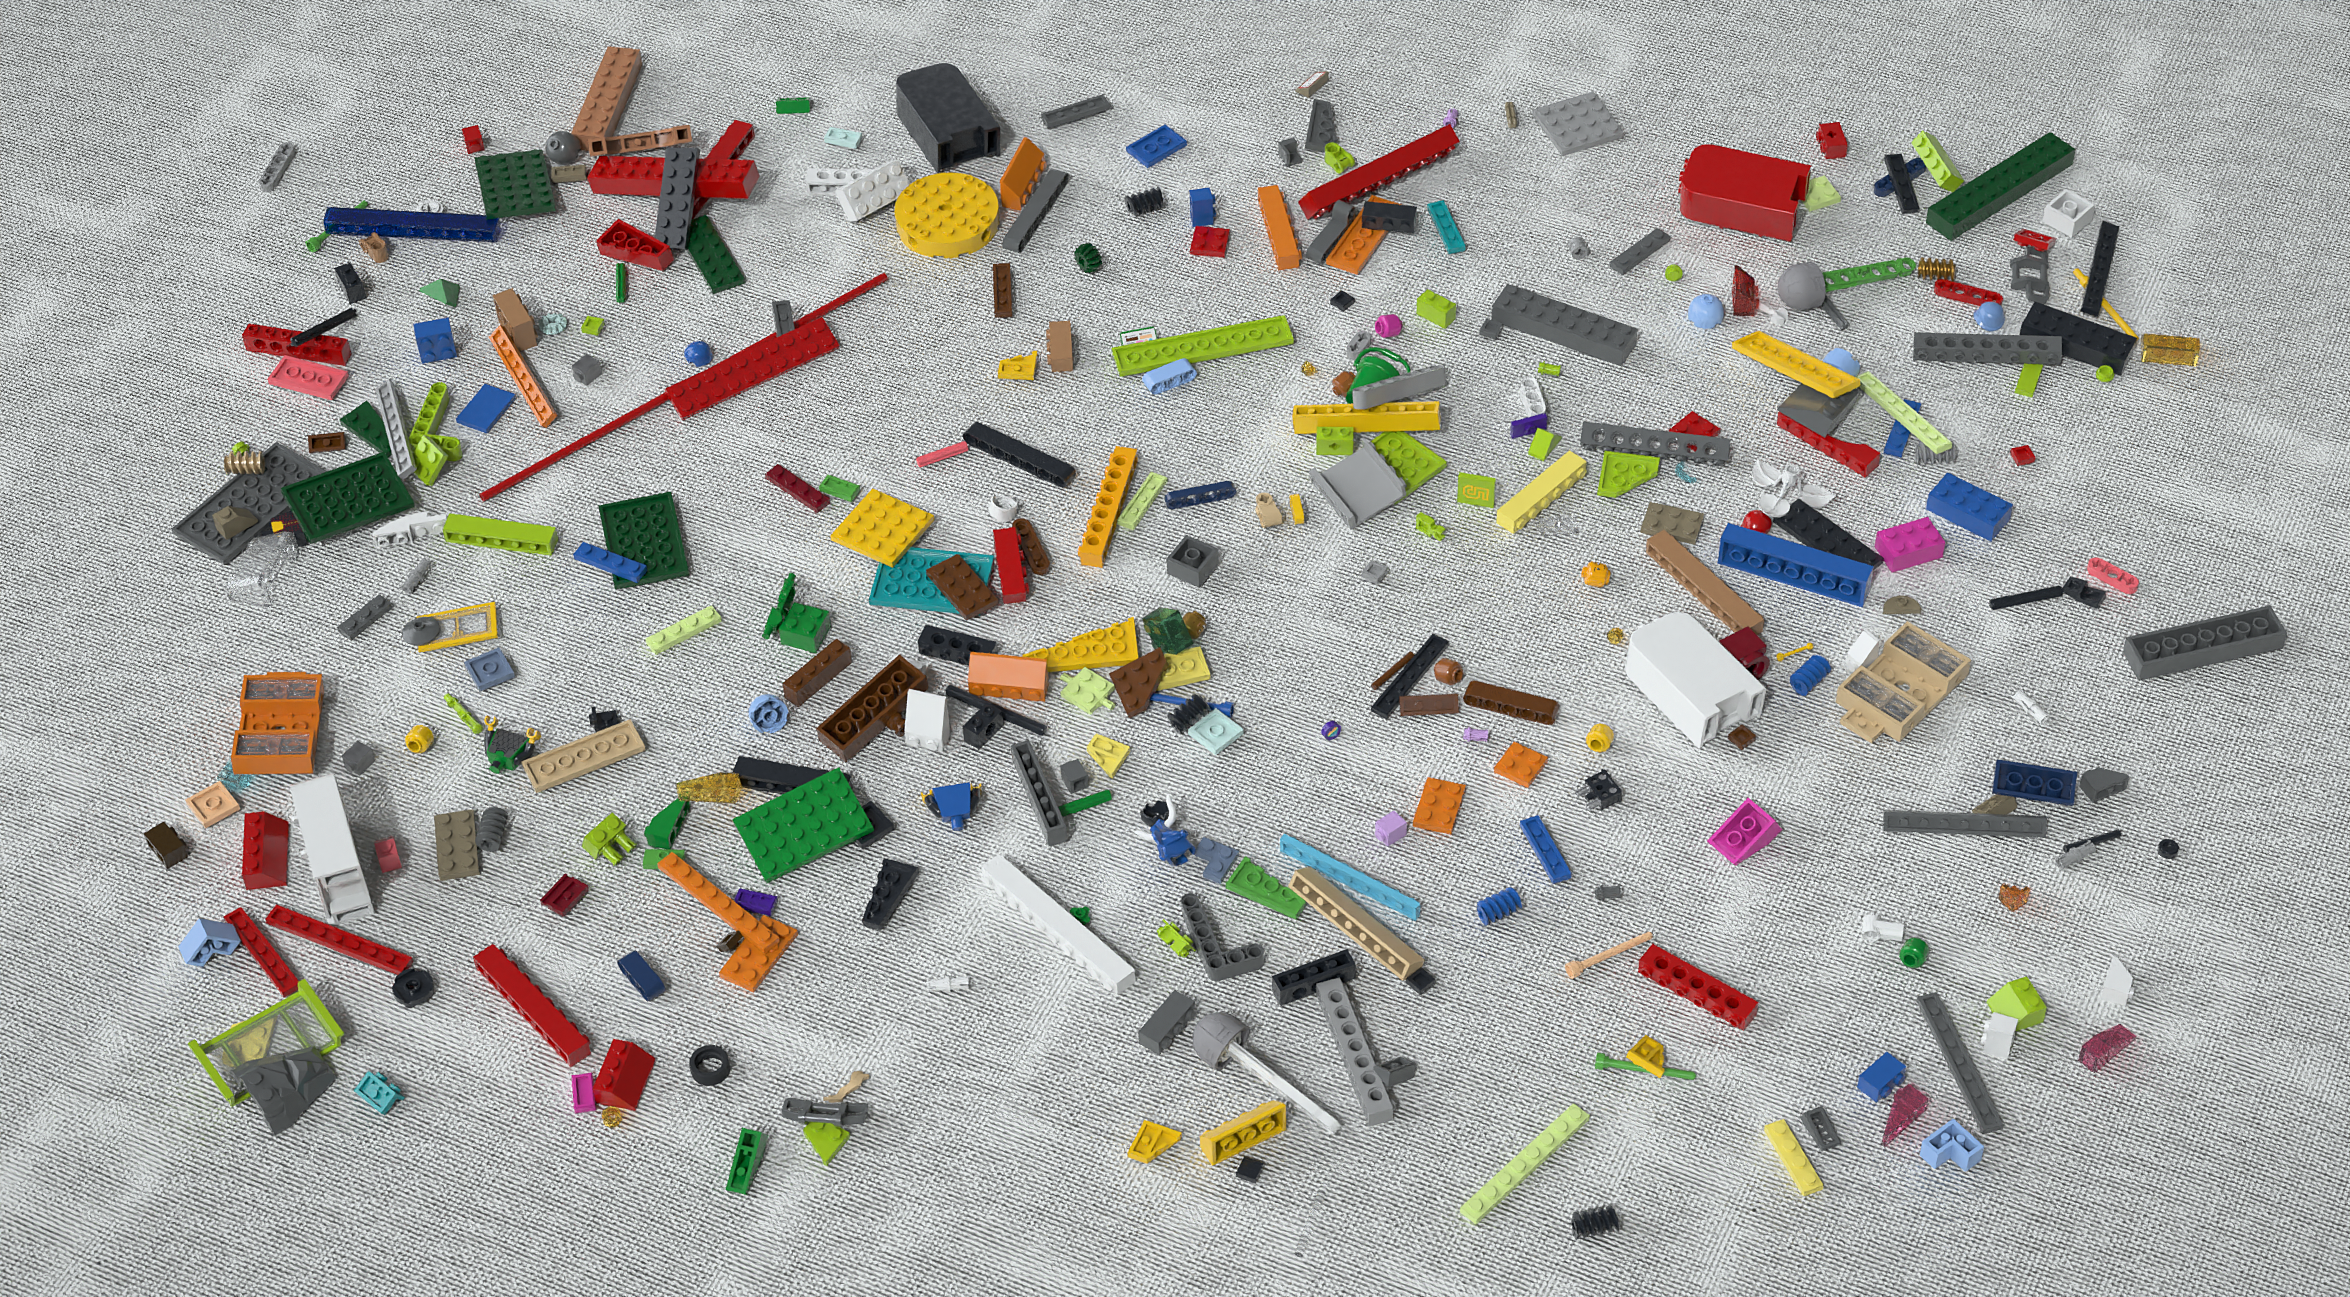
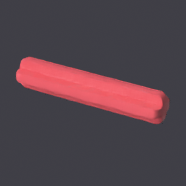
[916,441,968,467]

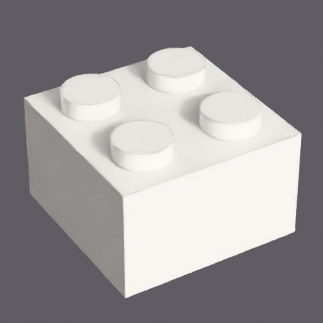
[2042,189,2095,238]

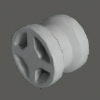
[1568,237,1589,259]

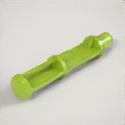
[444,693,483,734]

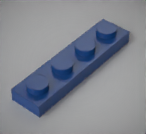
[1884,399,1922,458]
[573,542,647,583]
[1520,815,1572,884]

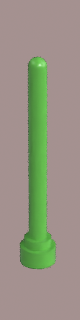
[305,200,368,253]
[1595,1052,1696,1080]

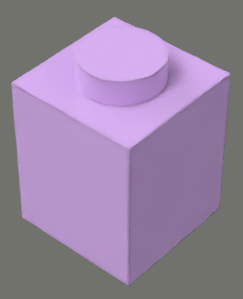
[1375,811,1407,846]

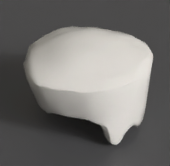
[988,494,1018,522]

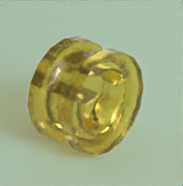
[602,1106,622,1128]

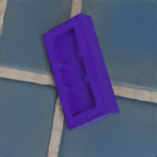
[1510,413,1547,439]
[734,888,778,916]

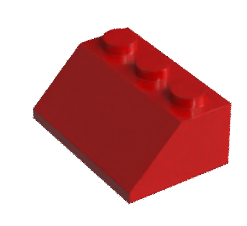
[593,1039,656,1111]

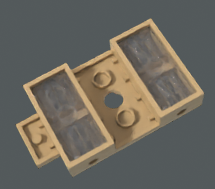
[1835,621,1971,743]

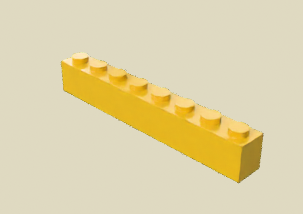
[1292,401,1441,434]

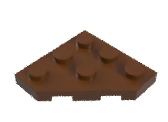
[1109,647,1169,718]

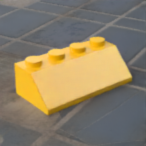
[1200,1100,1286,1166]

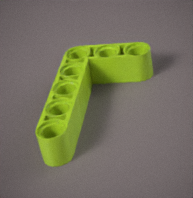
[409,382,463,461]

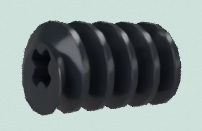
[1125,187,1163,216]
[1167,694,1211,735]
[1571,1205,1619,1240]

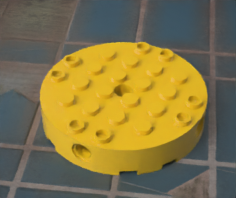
[894,172,1000,259]

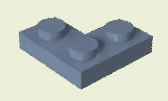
[1194,837,1239,884]

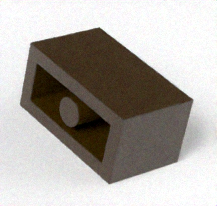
[143,822,188,869]

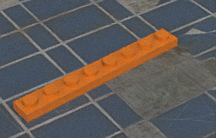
[489,325,558,428]
[657,852,780,954]

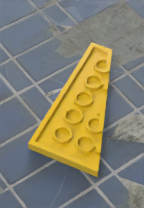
[1022,616,1138,672]

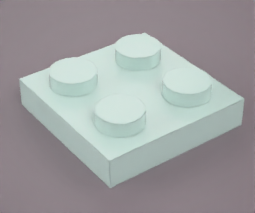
[1188,708,1244,755]

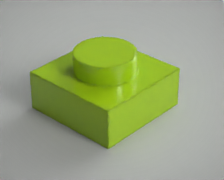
[581,316,605,336]

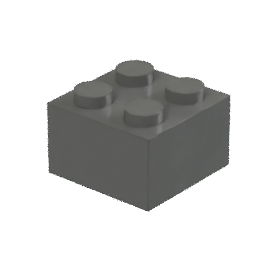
[1166,535,1219,588]

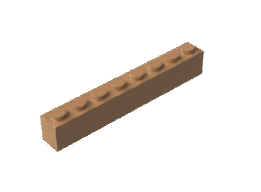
[1646,530,1764,635]

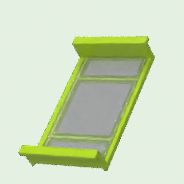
[188,979,344,1108]

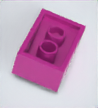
[1707,798,1783,866]

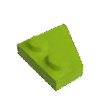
[803,1122,850,1166]

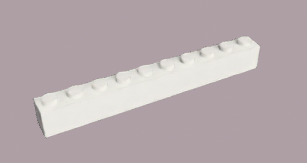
[981,854,1136,996]

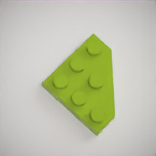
[1597,451,1660,498]

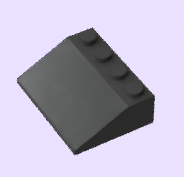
[1777,383,1860,438]

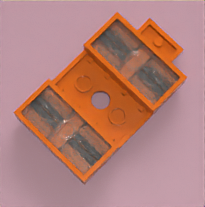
[231,672,324,774]

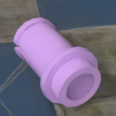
[1443,108,1458,128]
[1463,726,1488,742]

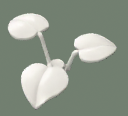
[1752,459,1836,517]

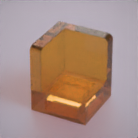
[1998,883,2030,912]

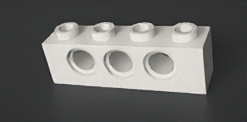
[805,168,873,195]

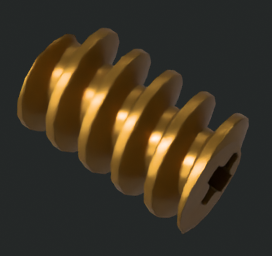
[1918,257,1955,282]

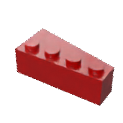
[596,219,674,271]
[993,527,1029,604]

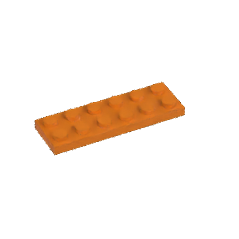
[1326,195,1402,275]

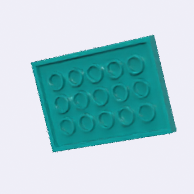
[869,547,995,616]

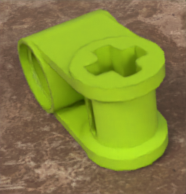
[1324,142,1355,174]

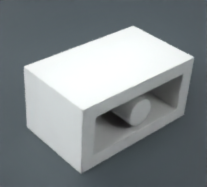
[1981,1012,2018,1060]

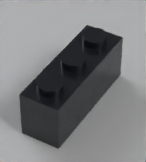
[1362,201,1417,233]

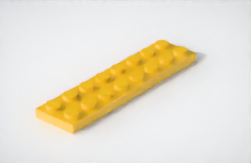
[1732,330,1860,398]

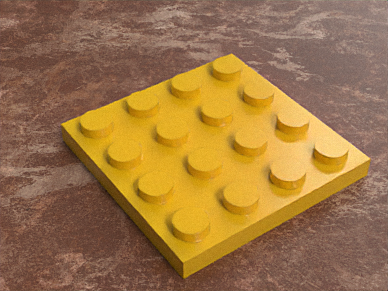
[830,488,935,568]

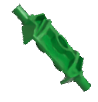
[762,573,798,639]

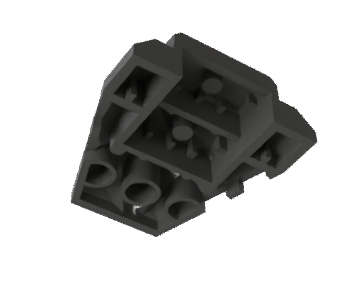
[230,1046,336,1136]

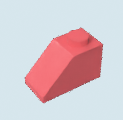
[374,836,402,873]

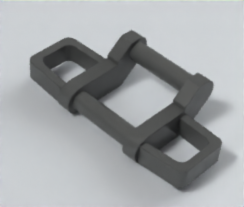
[2010,247,2050,304]
[782,1098,868,1128]

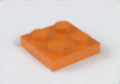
[1494,742,1548,788]

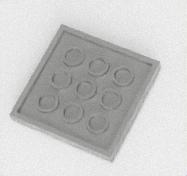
[1532,91,1624,156]

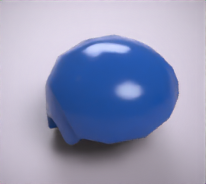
[684,341,713,367]

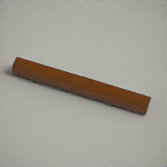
[1371,651,1414,690]

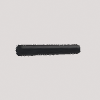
[2063,829,2121,853]

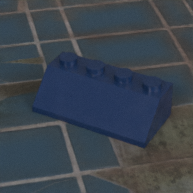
[1992,759,2077,806]

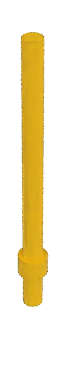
[2073,268,2139,340]

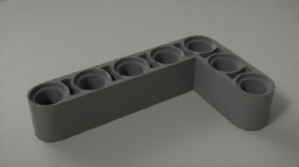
[1181,893,1264,981]

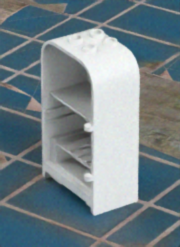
[1625,612,1766,748]
[289,773,375,926]

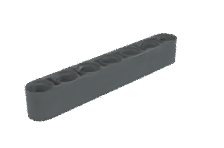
[1002,168,1069,253]

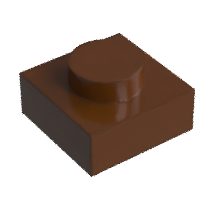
[1728,724,1756,750]

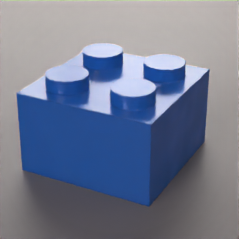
[413,317,457,364]

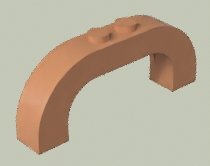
[587,124,692,157]

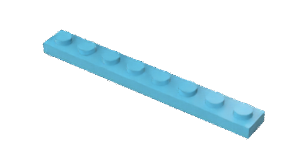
[1280,834,1420,921]

